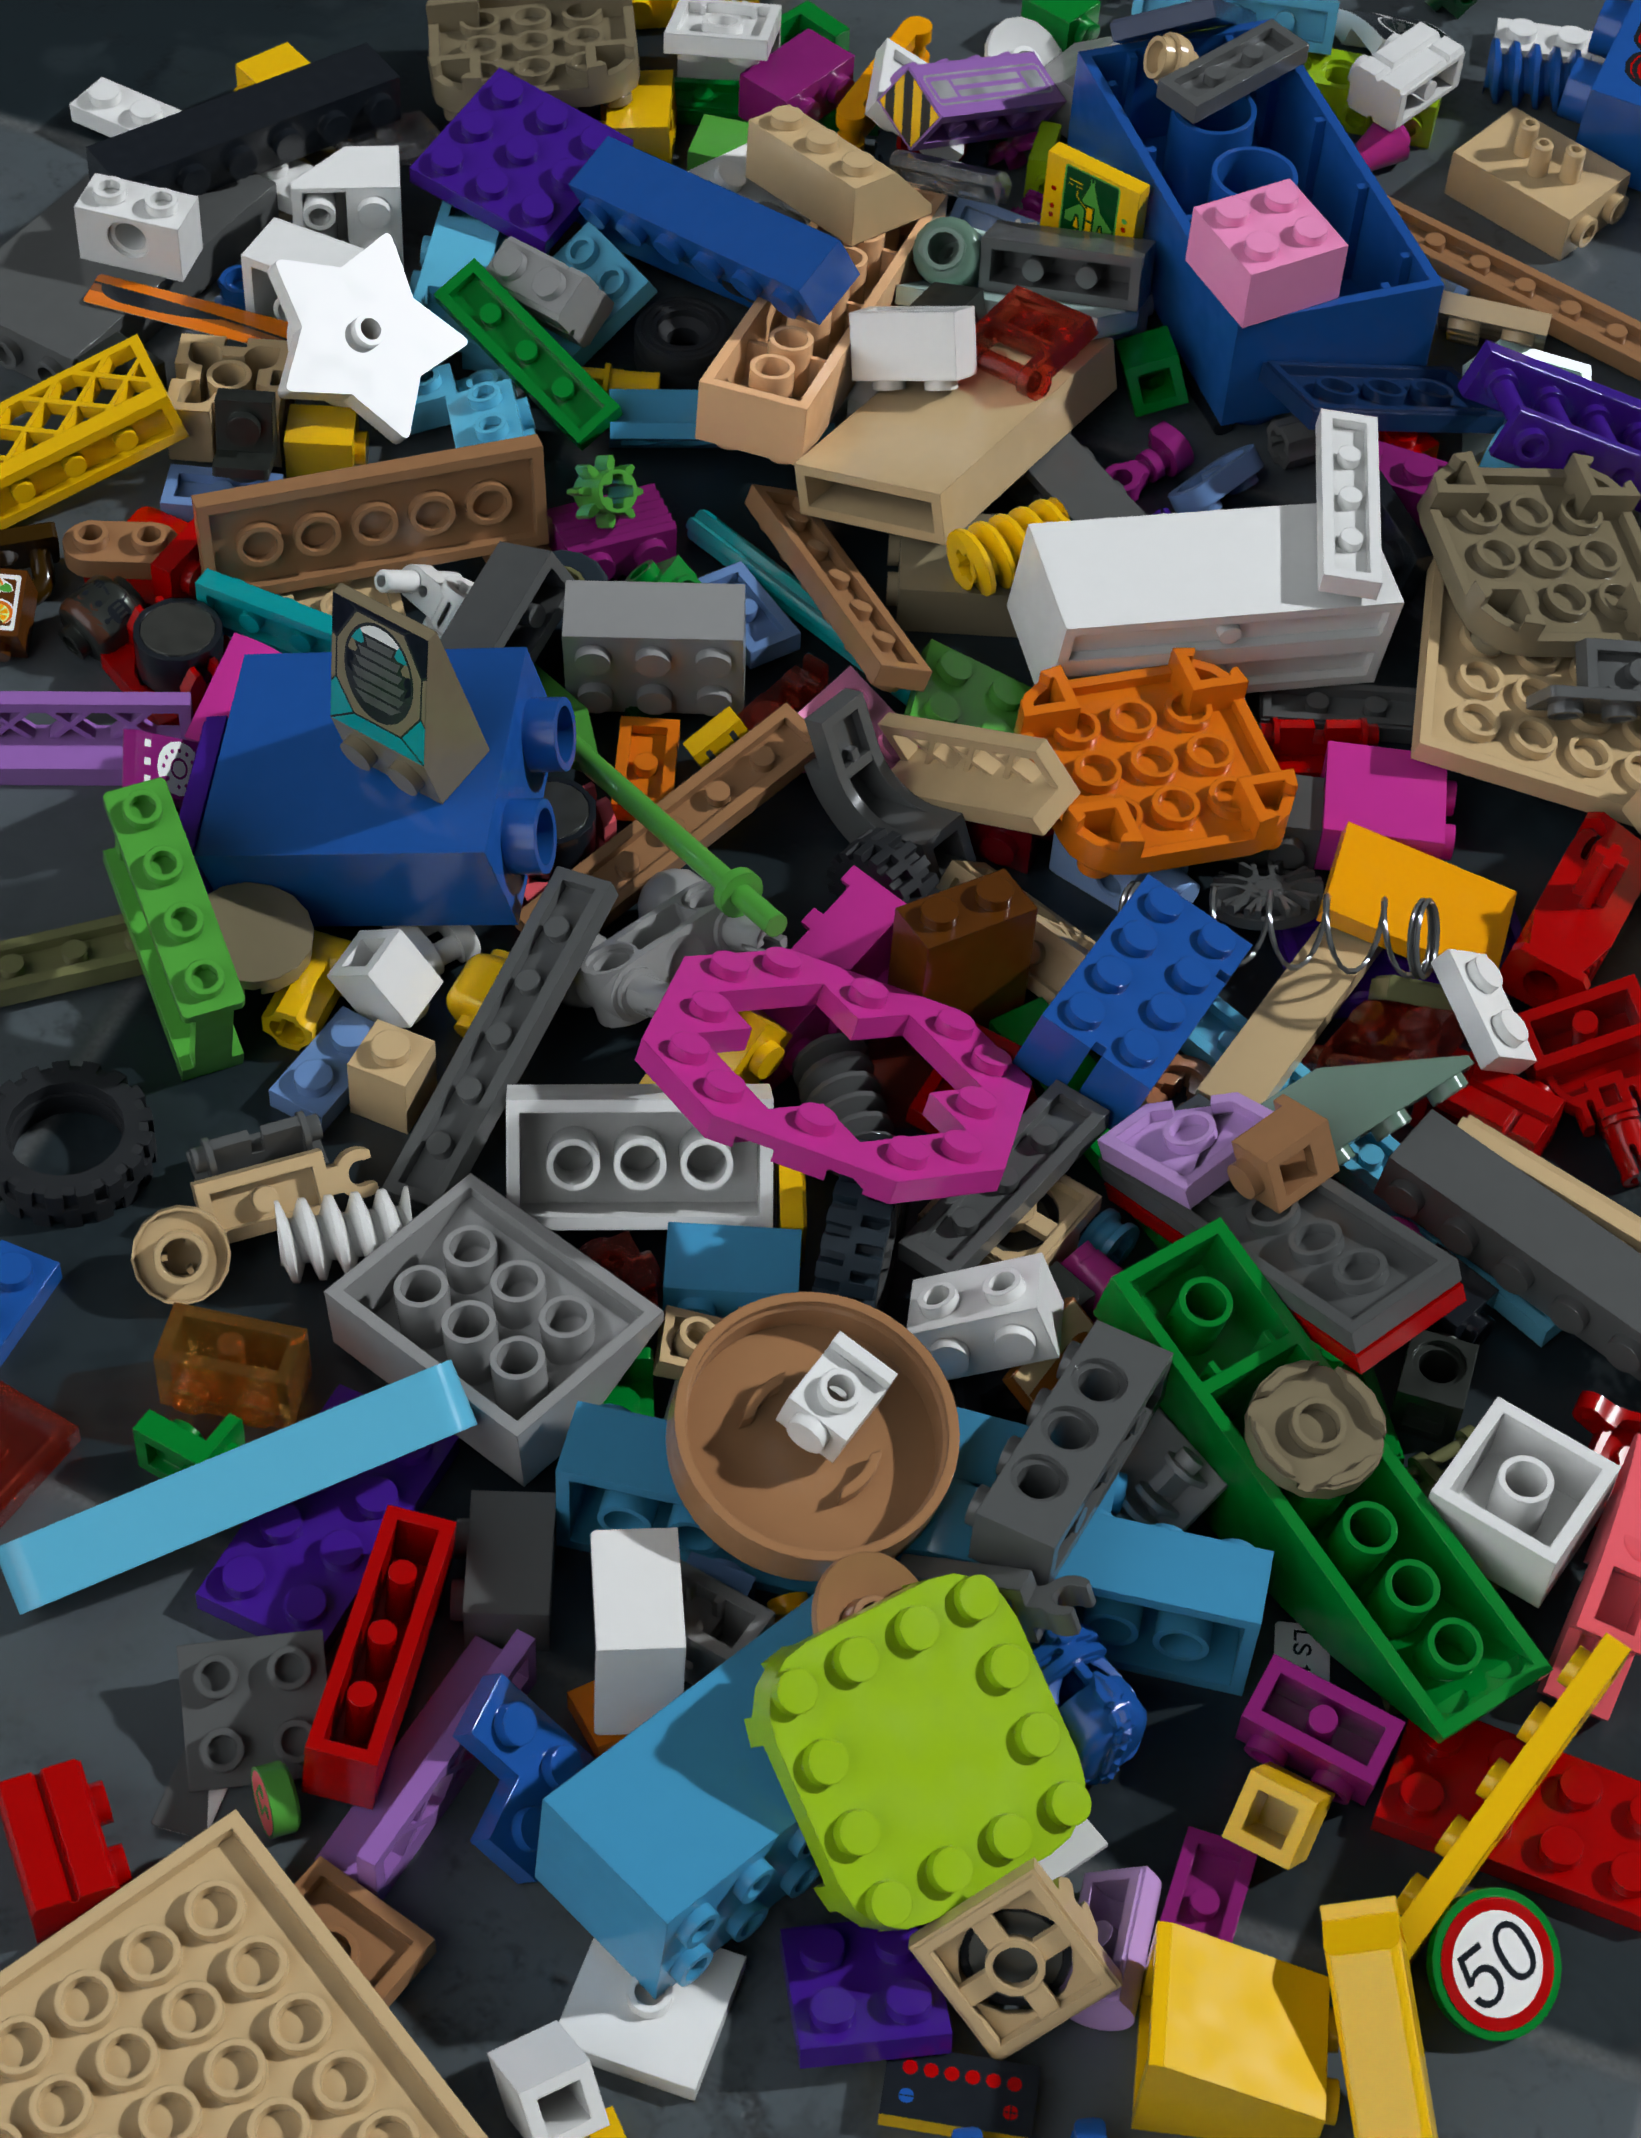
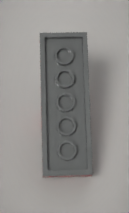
[1098,1093,1466,1374]

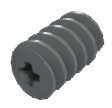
[792,1033,895,1176]

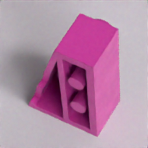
[761,865,907,1090]

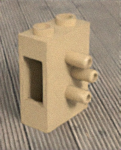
[1444,107,1631,261]

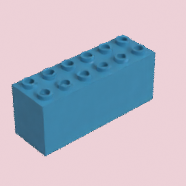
[535,1595,820,2000]

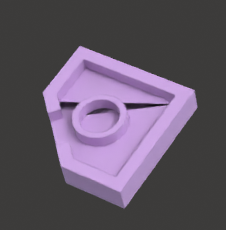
[1097,1092,1274,1209]

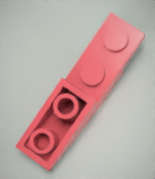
[1537,1434,1641,1721]

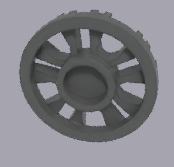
[1209,859,1324,931]

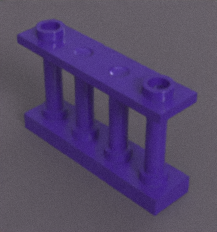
[1457,340,1641,512]

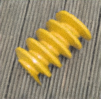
[946,497,1071,597]

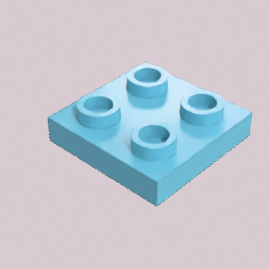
[543,222,658,367]

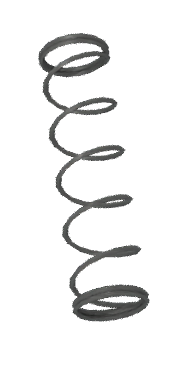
[1117,881,1440,980]

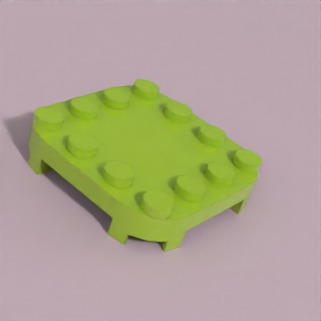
[744,1573,1091,1931]

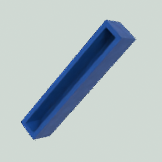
[568,136,860,325]

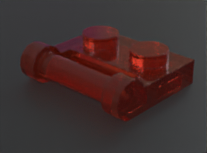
[975,285,1099,401]
[1302,1000,1466,1071]

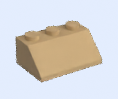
[745,104,932,246]

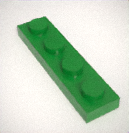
[433,258,623,451]

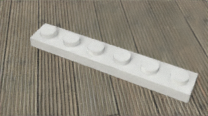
[69,77,314,215]

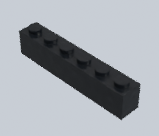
[86,42,401,196]

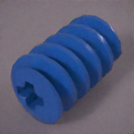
[1482,38,1592,113]

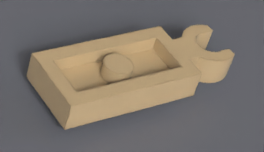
[190,1146,379,1244]

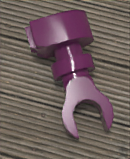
[1105,421,1194,502]

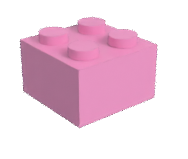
[1185,178,1349,328]

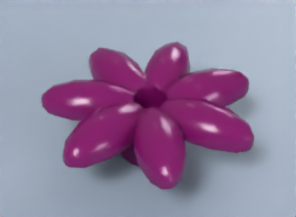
[987,131,1038,170]

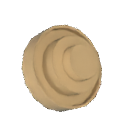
[131,1205,231,1306]

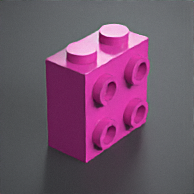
[1314,741,1457,871]

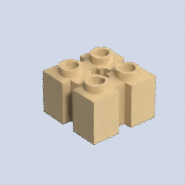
[168,333,296,467]

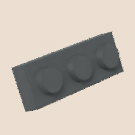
[1156,18,1310,124]

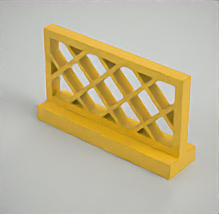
[0,334,189,530]

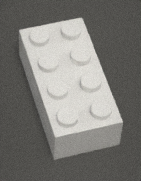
[506,1084,774,1230]

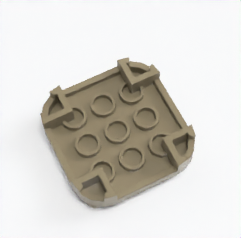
[426,0,640,122]
[1417,451,1641,657]

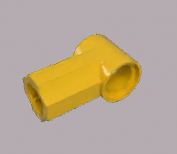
[261,930,352,1051]

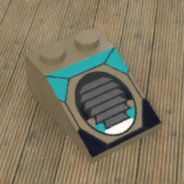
[330,583,490,804]

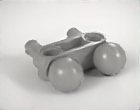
[561,868,787,1028]

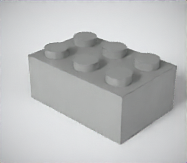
[562,580,746,716]

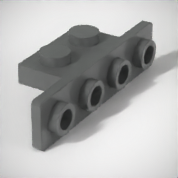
[1526,638,1641,723]

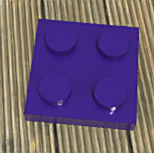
[780,1921,953,2069]

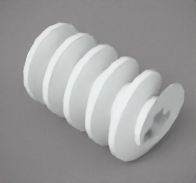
[274,1186,412,1284]

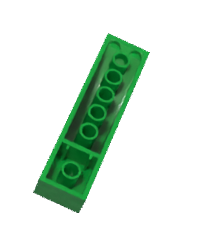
[1093,1217,1554,1744]

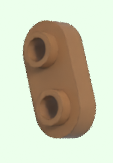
[62,520,177,580]

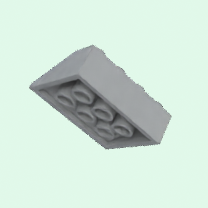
[324,1173,664,1486]

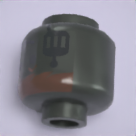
[59,575,147,661]

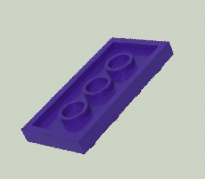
[195,1384,460,1658]

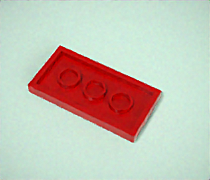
[1370,1720,1641,1932]

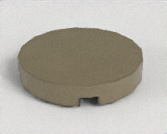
[208,882,314,994]
[1244,1360,1387,1499]

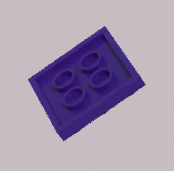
[409,67,633,254]

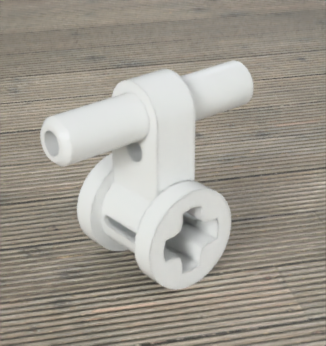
[374,564,474,638]

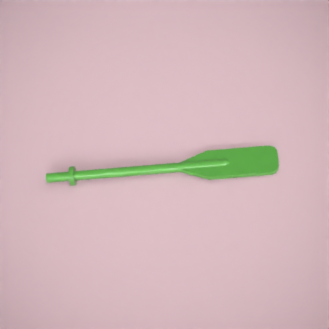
[534,663,787,937]

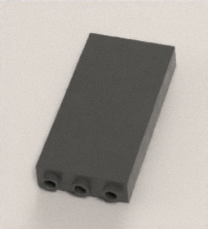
[0,173,279,401]

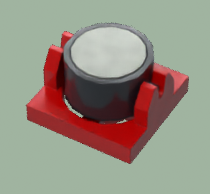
[100,595,231,725]

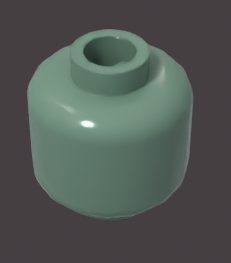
[913,216,982,287]

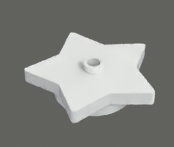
[267,233,467,445]

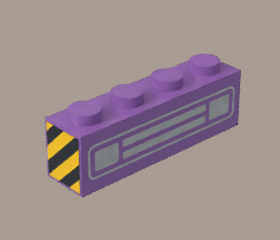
[877,51,1066,151]

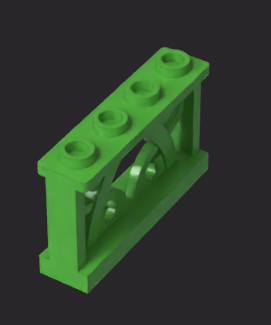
[103,778,245,1081]

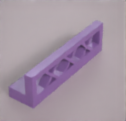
[0,691,194,786]
[315,1629,536,1901]

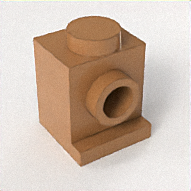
[1227,1094,1340,1214]

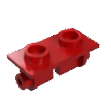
[1258,717,1379,777]

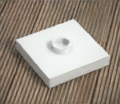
[559,1938,746,2101]

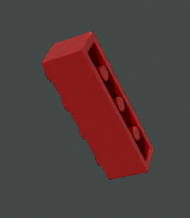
[302,1504,457,1810]

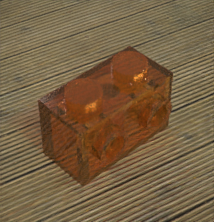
[153,1302,312,1428]

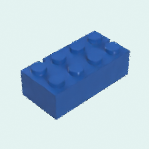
[1012,874,1253,1130]

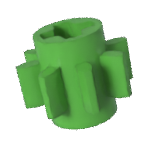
[567,455,644,528]

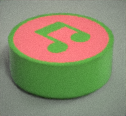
[251,1760,301,1839]

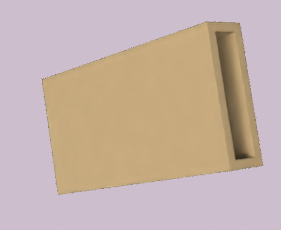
[794,322,1117,546]

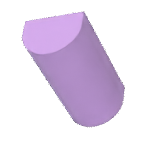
[1058,1866,1162,2031]

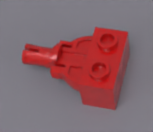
[1517,973,1641,1188]

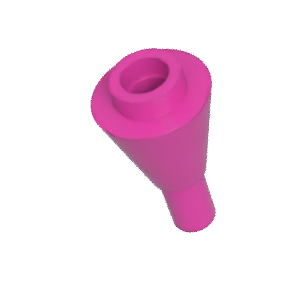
[1355,122,1410,171]

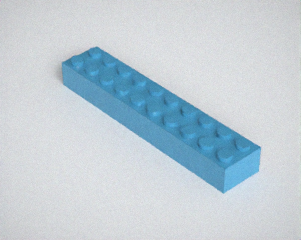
[555,1401,1274,1696]

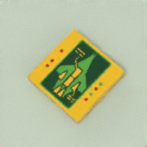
[1040,141,1150,239]

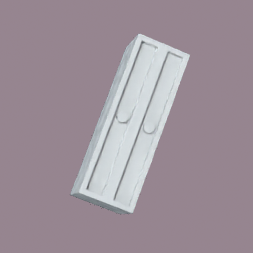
[1007,503,1405,693]

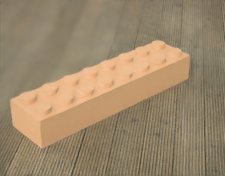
[695,183,948,465]

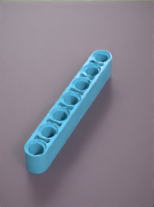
[0,1359,478,1615]

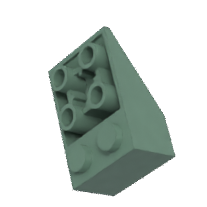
[1261,1055,1474,1167]

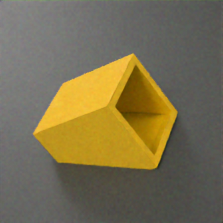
[1131,1921,1340,2138]

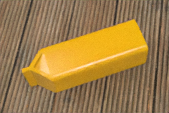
[1320,1895,1438,2138]

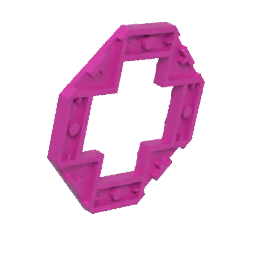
[635,947,1032,1204]

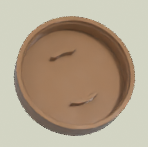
[666,1292,960,1581]

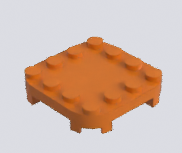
[1014,648,1298,879]

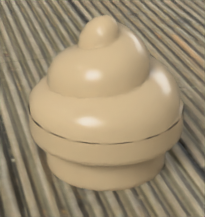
[1143,32,1199,85]

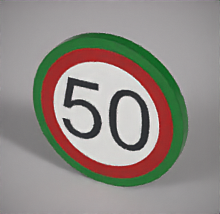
[1426,1887,1562,2041]

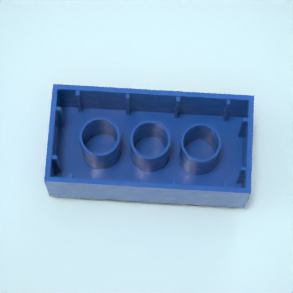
[1067,18,1444,426]

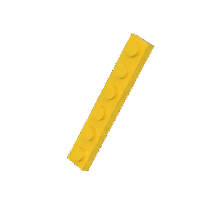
[1397,1632,1631,1965]

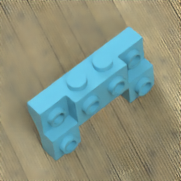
[410,200,550,371]
[410,363,536,448]

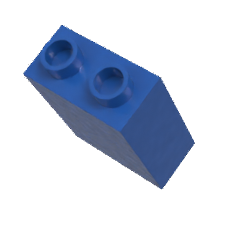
[194,647,576,927]

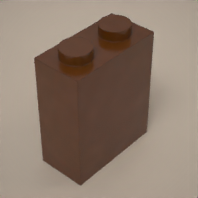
[887,868,1038,1055]

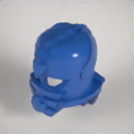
[1029,1623,1147,1785]

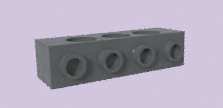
[965,1320,1173,1586]

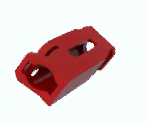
[1500,812,1641,1008]

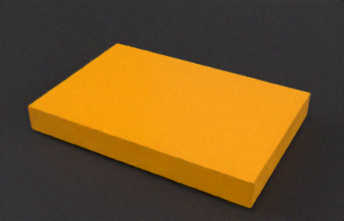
[1316,821,1517,969]

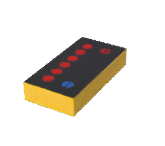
[877,2052,1041,2138]

